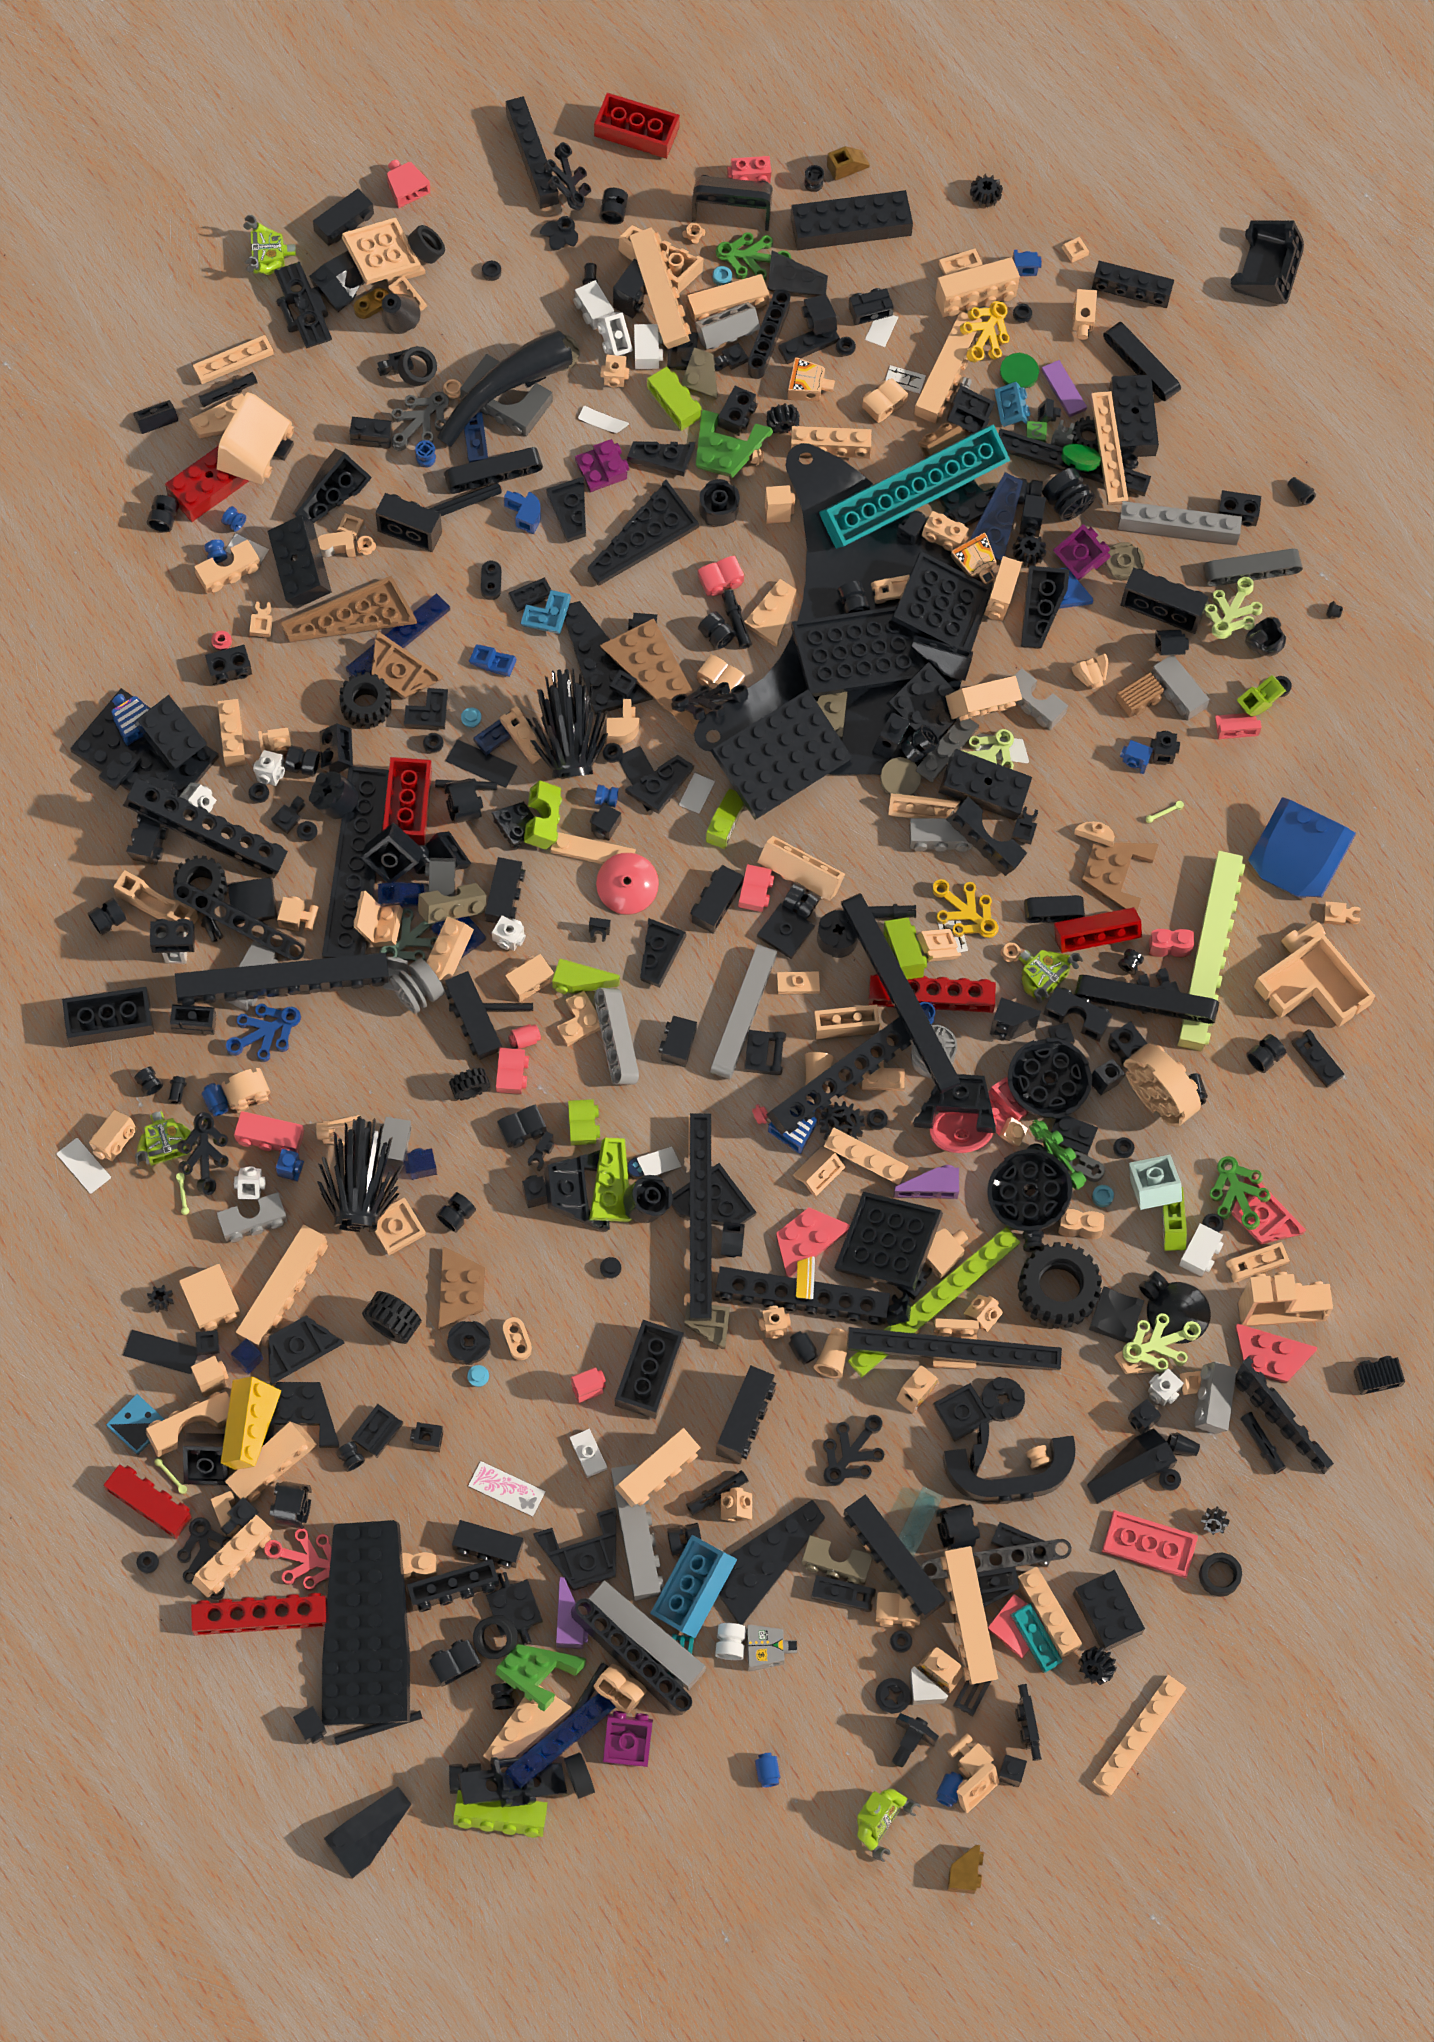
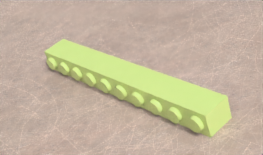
[1177,851,1245,1052]

